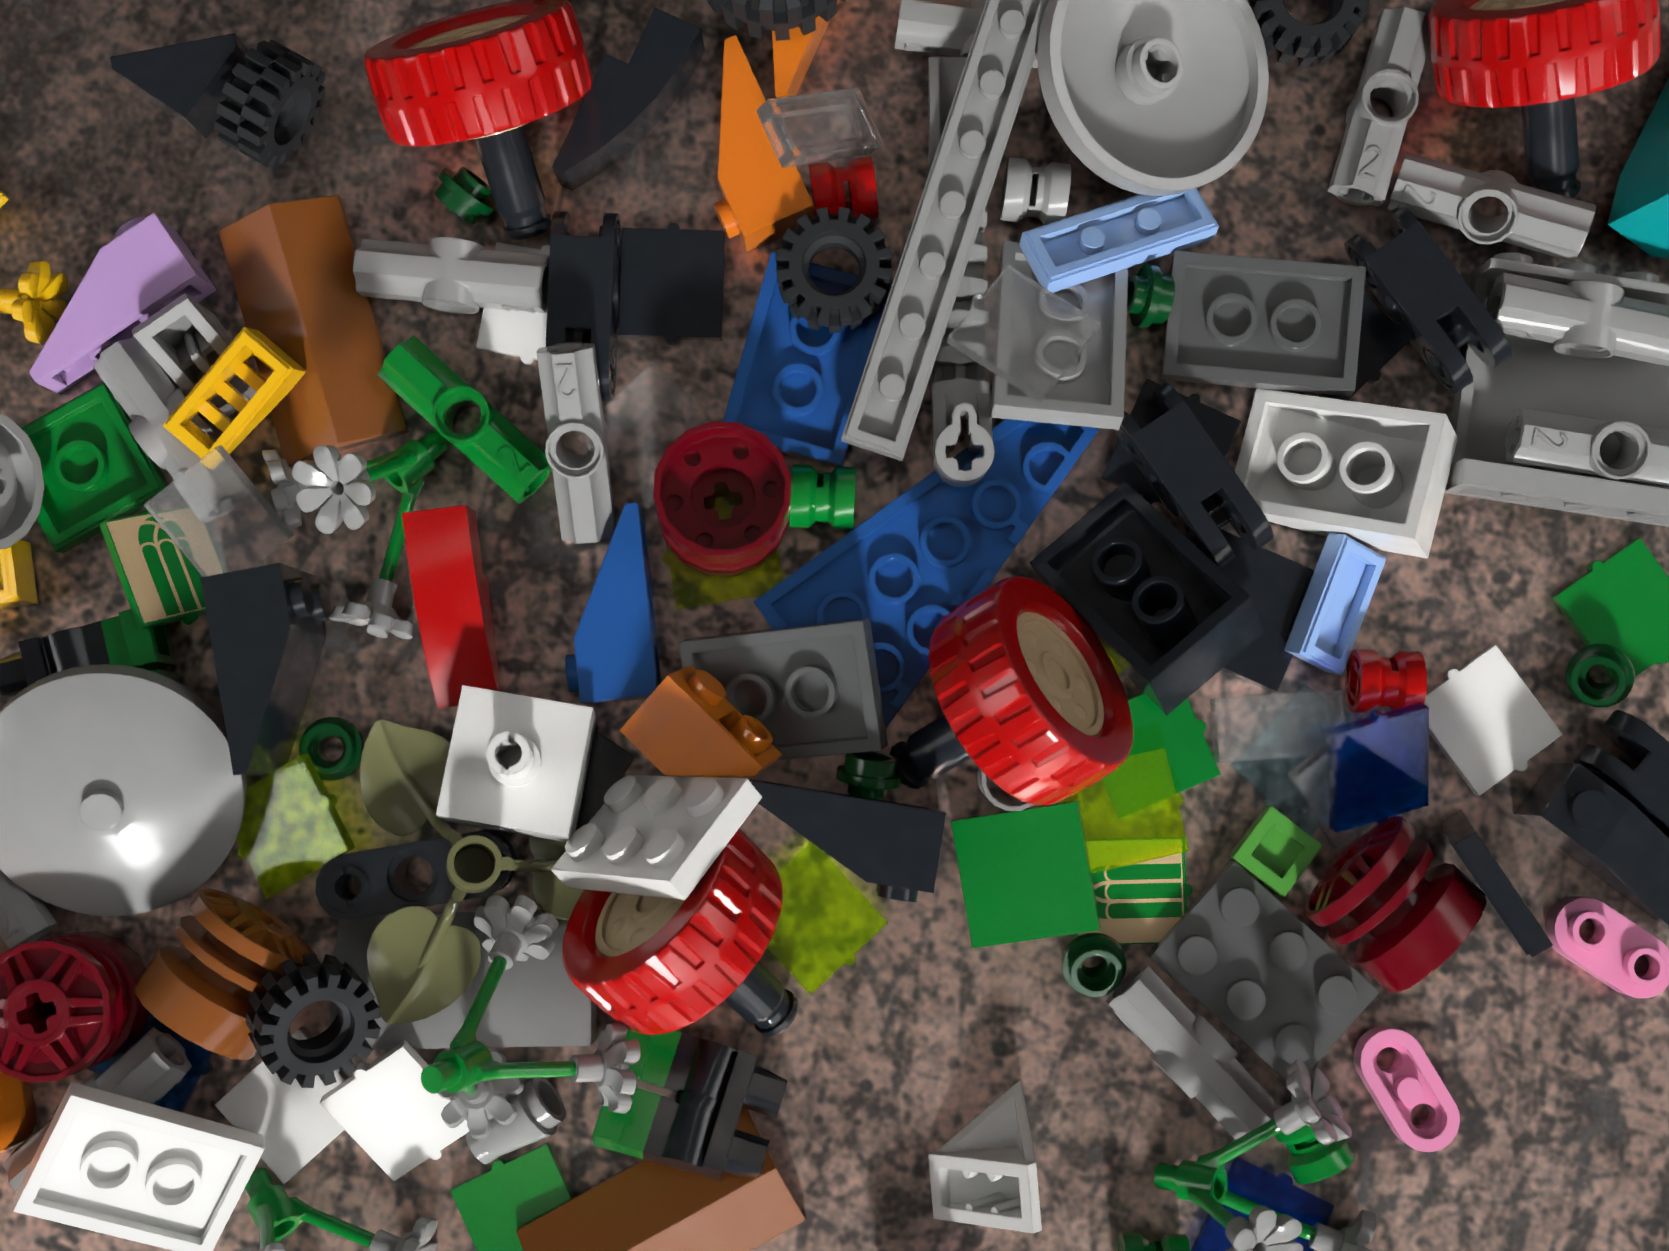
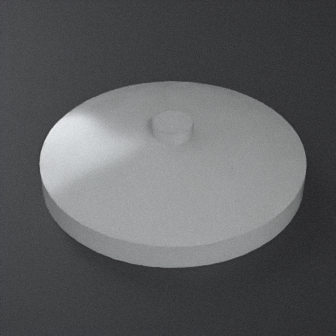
[1037,0,1269,196]
[0,664,247,916]

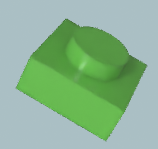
[1228,805,1323,897]

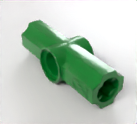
[377,335,552,504]

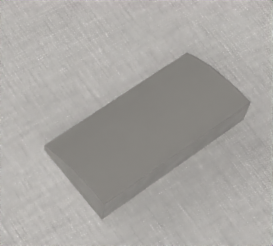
[330,911,597,1050]

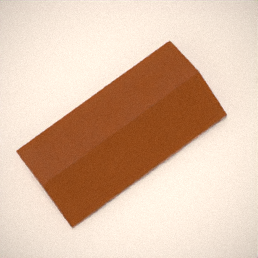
[218,195,409,468]
[516,1108,806,1251]

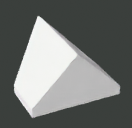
[928,1079,1042,1233]

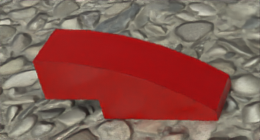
[402,505,501,709]

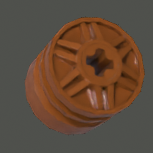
[134,888,317,1060]

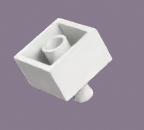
[436,685,597,842]

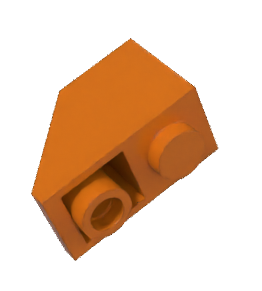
[619,665,783,777]

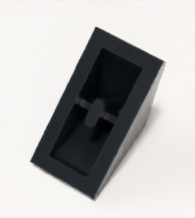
[110,33,249,138]

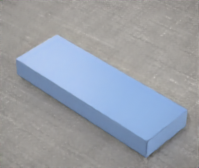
[1019,188,1219,295]

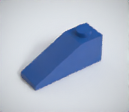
[565,502,662,705]

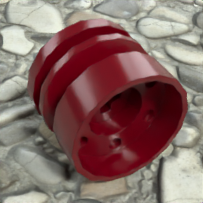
[653,421,792,577]
[1304,816,1487,994]
[0,931,150,1083]

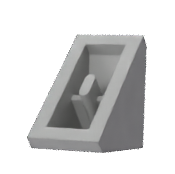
[131,293,256,426]

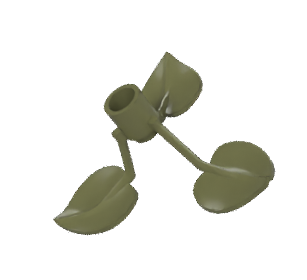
[360,719,584,1025]

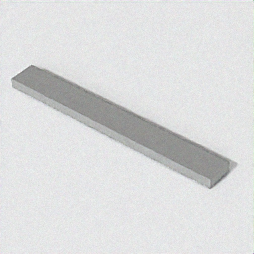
[841,0,1049,461]

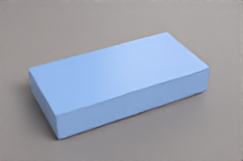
[1284,533,1387,675]

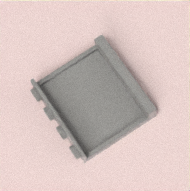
[1444,253,1669,527]

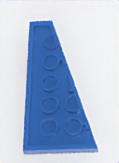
[754,419,1099,728]

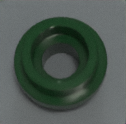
[434,166,495,225]
[1127,264,1175,328]
[1566,644,1635,708]
[299,717,365,781]
[836,751,902,799]
[1061,933,1127,997]

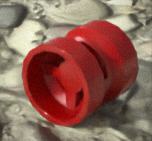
[809,156,879,221]
[1345,649,1427,715]

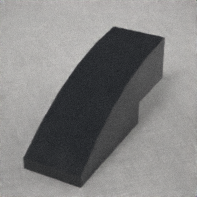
[552,8,705,191]

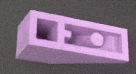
[29,213,216,395]

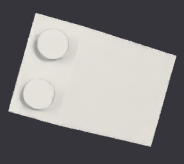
[1235,388,1458,559]

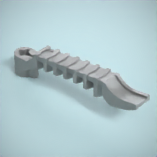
[928,57,994,487]

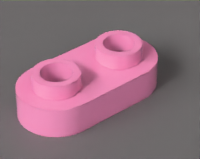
[1545,896,1669,998]
[1354,1026,1460,1152]

